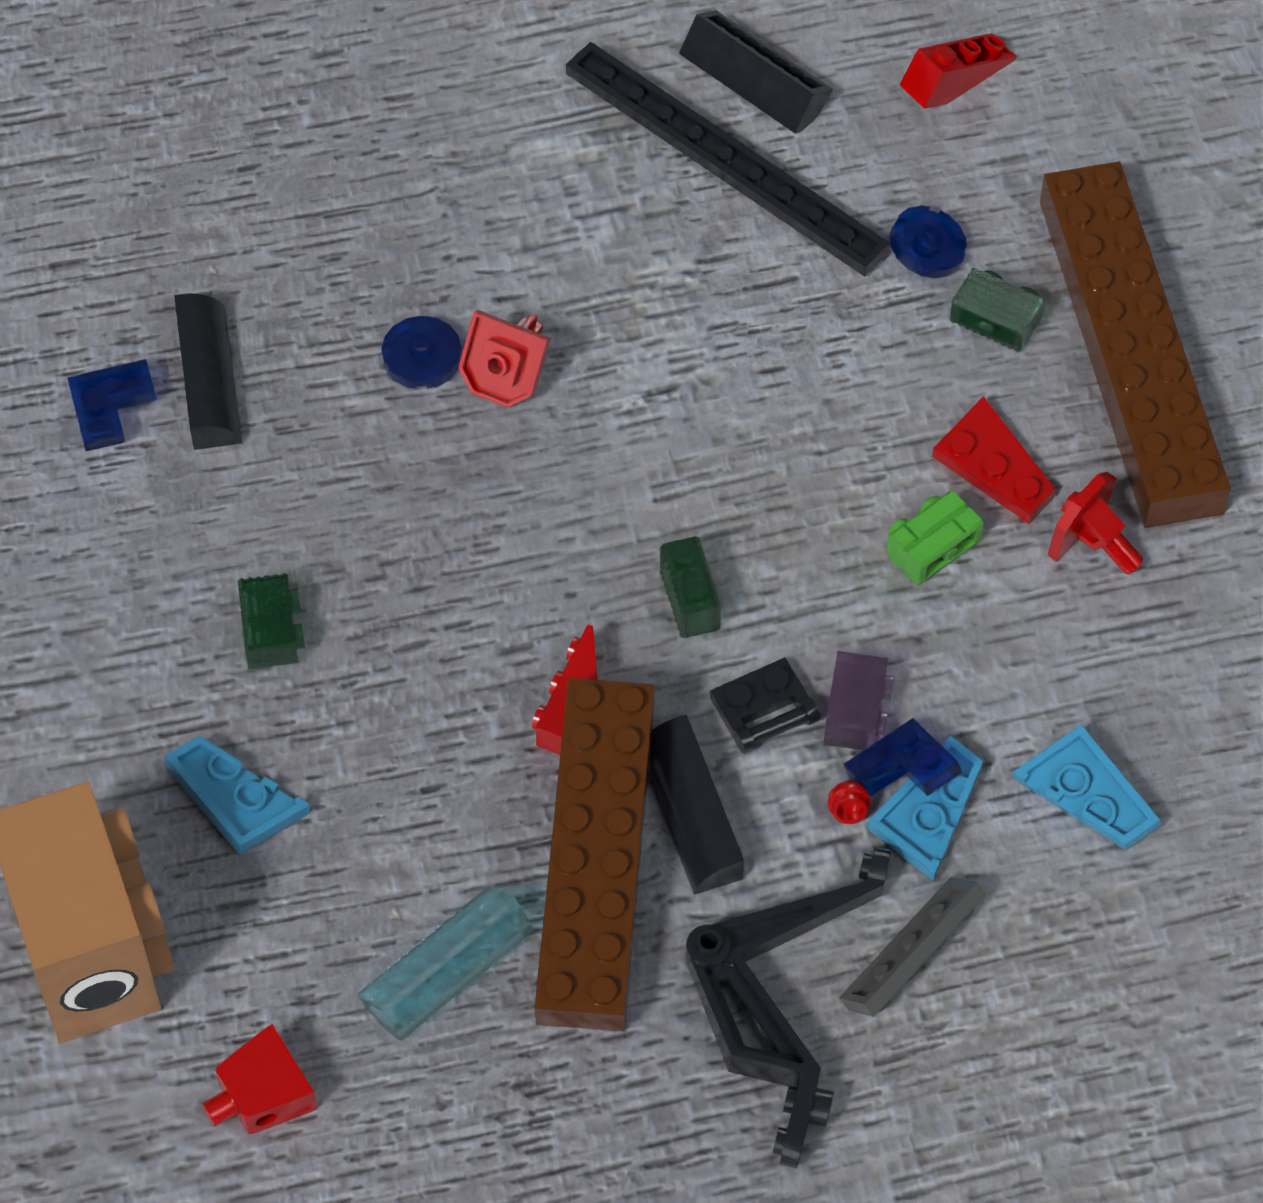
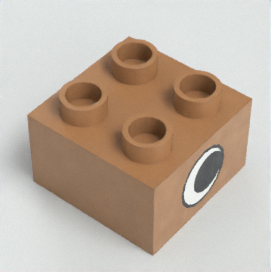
[0,781,176,1044]

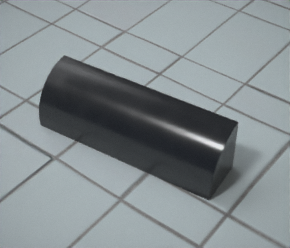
[679,10,833,134]
[174,293,243,450]
[648,714,744,895]

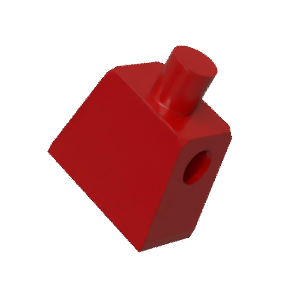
[201,1024,318,1134]

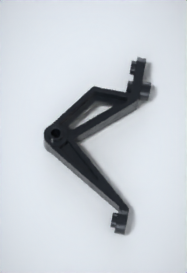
[685,846,892,1169]

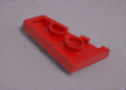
[932,396,1056,524]

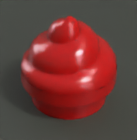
[827,780,871,824]

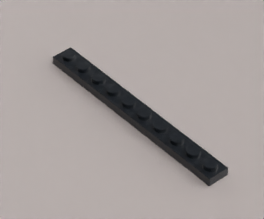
[566,41,890,277]

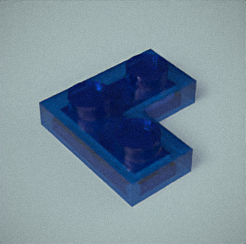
[67,359,157,451]
[843,718,962,797]

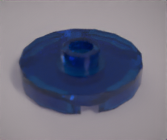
[889,205,967,279]
[381,316,462,389]

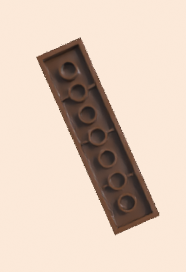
[534,678,655,1032]

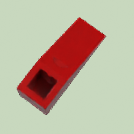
[899,33,1017,109]
[532,624,597,755]

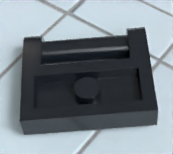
[710,657,821,754]

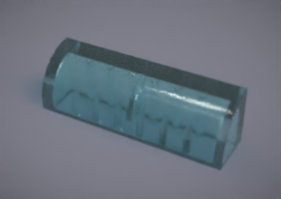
[357,885,534,1041]

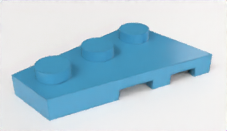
[1012,725,1160,851]
[164,736,311,855]
[867,736,983,881]

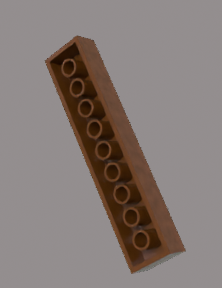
[1040,161,1231,528]

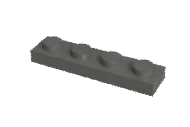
[839,877,986,1017]

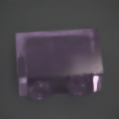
[823,651,894,752]

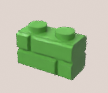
[886,491,984,585]

